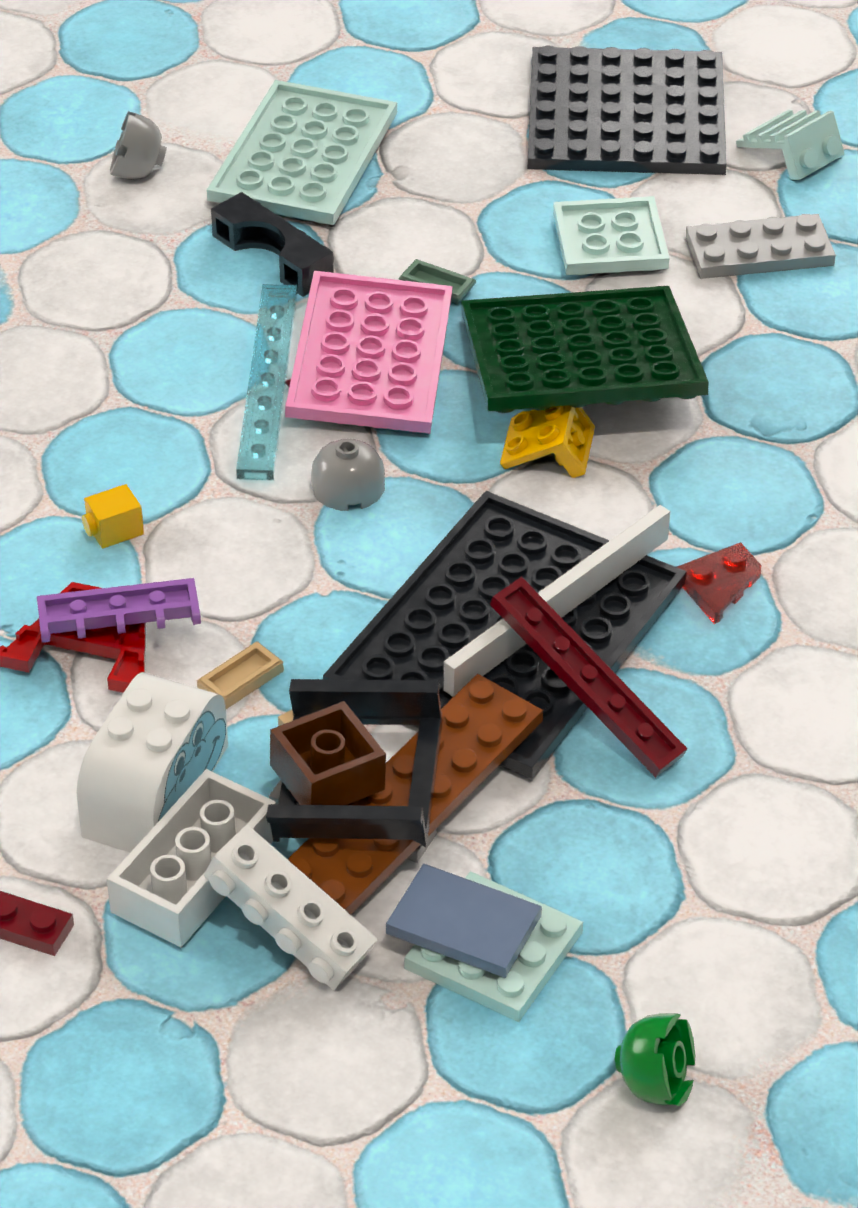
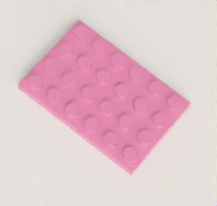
[285,271,453,434]

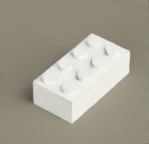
[107,769,276,948]

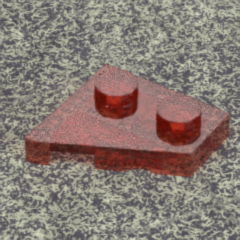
[677,542,762,624]

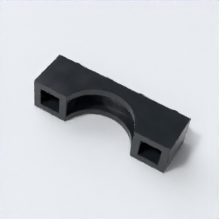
[211,192,334,297]

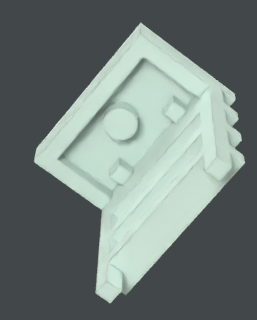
[736,110,845,180]

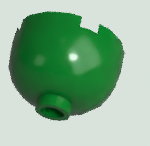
[615,1013,696,1106]

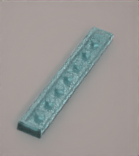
[236,284,298,480]

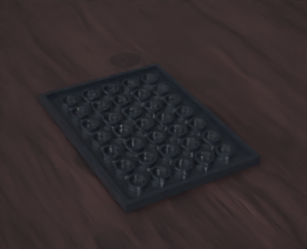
[323,491,687,779]

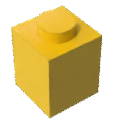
[82,484,144,549]

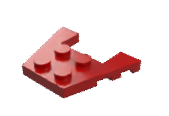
[0,582,146,693]

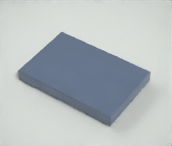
[386,863,542,978]

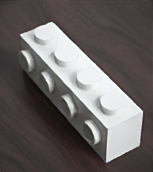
[203,824,378,991]

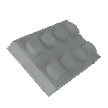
[685,214,836,279]

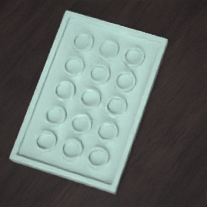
[207,80,397,225]

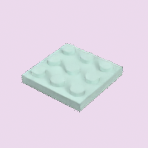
[553,196,670,275]
[404,871,583,1022]

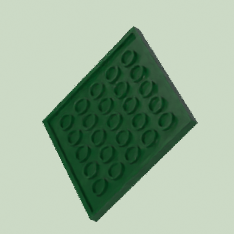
[461,286,709,413]

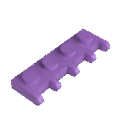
[37,578,201,643]

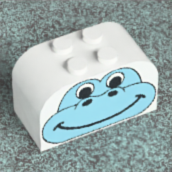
[76,672,228,852]

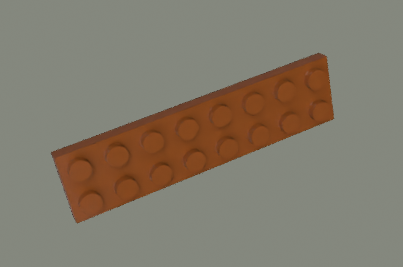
[288,673,543,915]

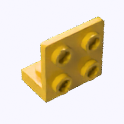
[500,405,595,478]

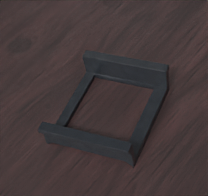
[266,679,443,847]

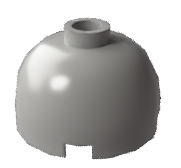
[110,111,167,180]
[311,439,385,511]

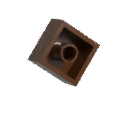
[270,701,386,805]

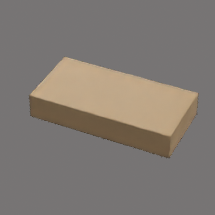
[197,641,284,709]

